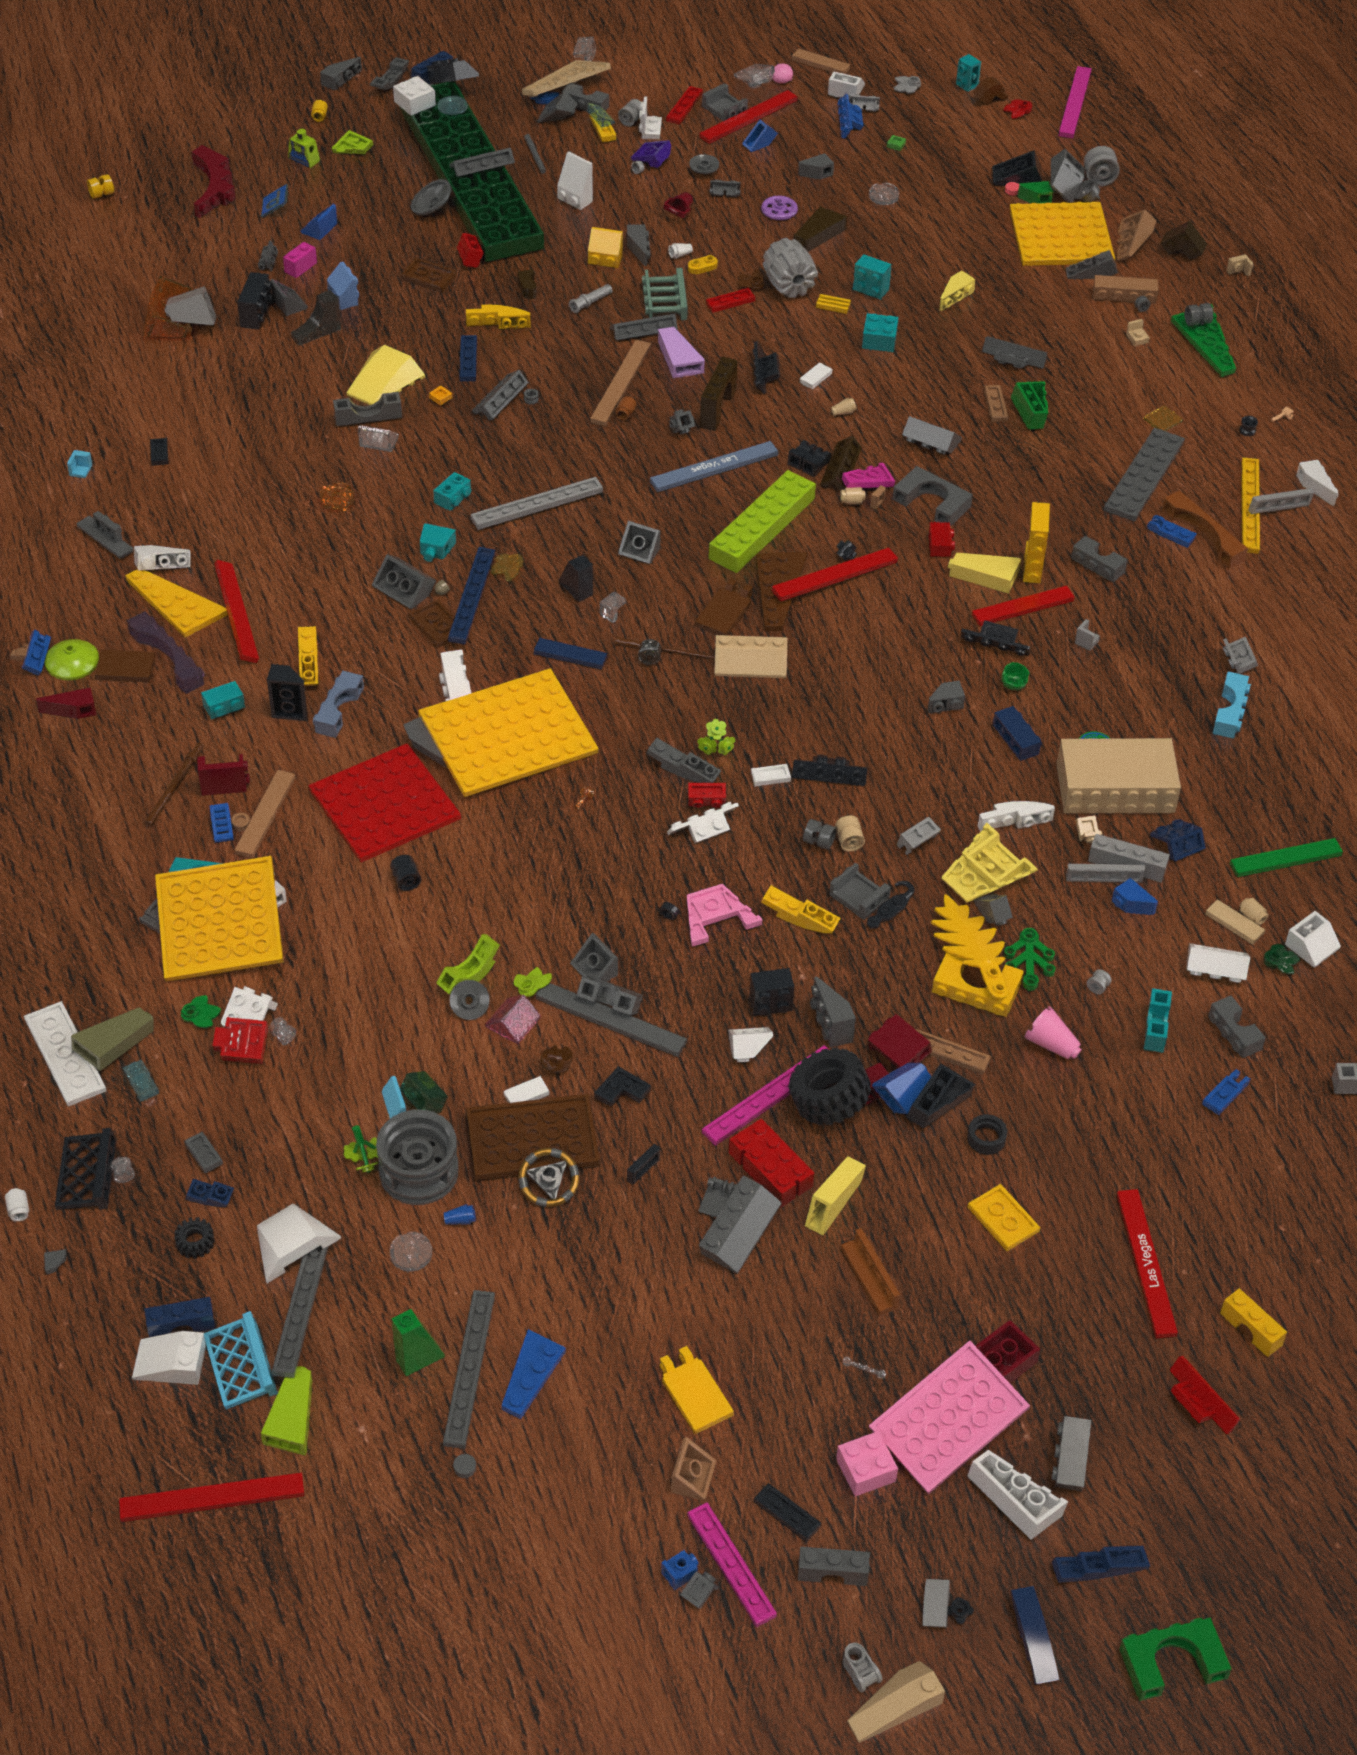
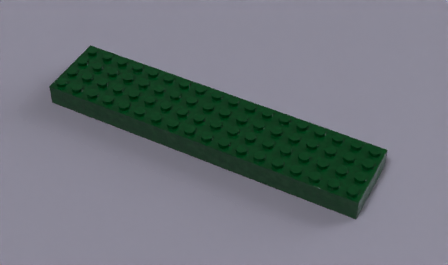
[399,81,544,262]

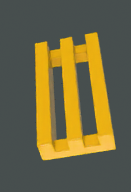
[816,294,851,314]

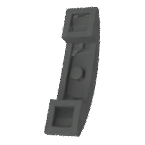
[370,57,409,90]

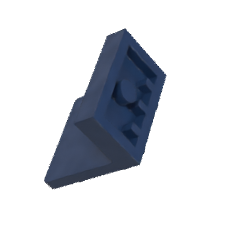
[1150,819,1206,862]

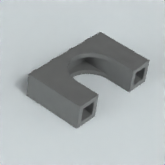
[892,466,973,526]

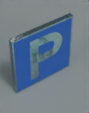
[261,184,288,218]

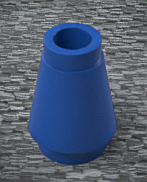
[444,1204,476,1225]

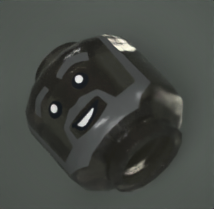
[638,639,662,665]

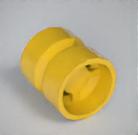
[87,174,114,199]

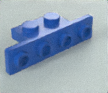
[837,93,864,139]

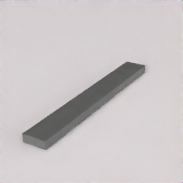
[536,983,687,1057]
[272,1246,329,1378]
[443,1290,495,1449]

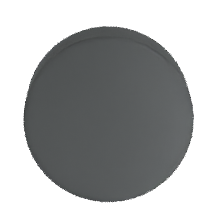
[453,1454,476,1478]

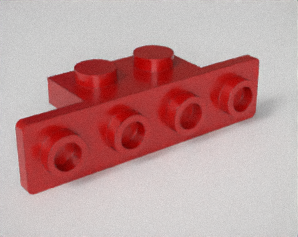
[1170,1356,1240,1434]

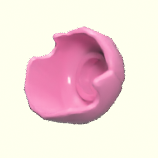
[771,63,793,84]

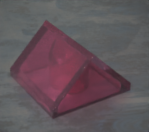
[485,994,541,1044]

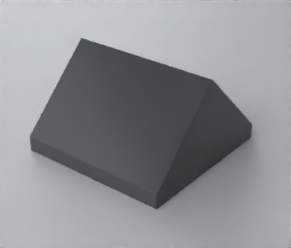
[270,279,308,316]
[618,521,661,564]
[570,933,618,982]

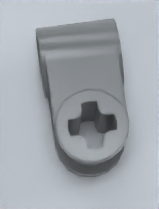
[843,1643,883,1693]

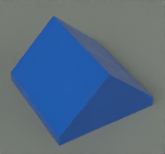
[300,204,337,240]

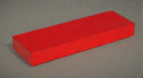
[706,288,755,313]

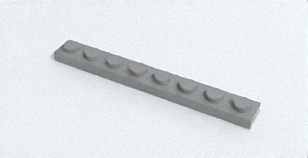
[471,477,603,530]

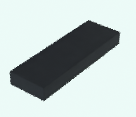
[754,1483,821,1542]

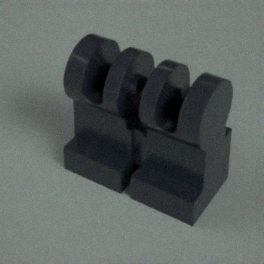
[788,440,831,477]

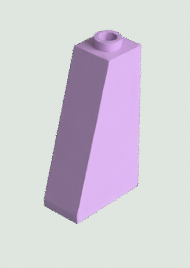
[658,327,705,378]

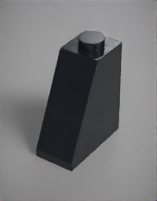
[559,555,593,602]

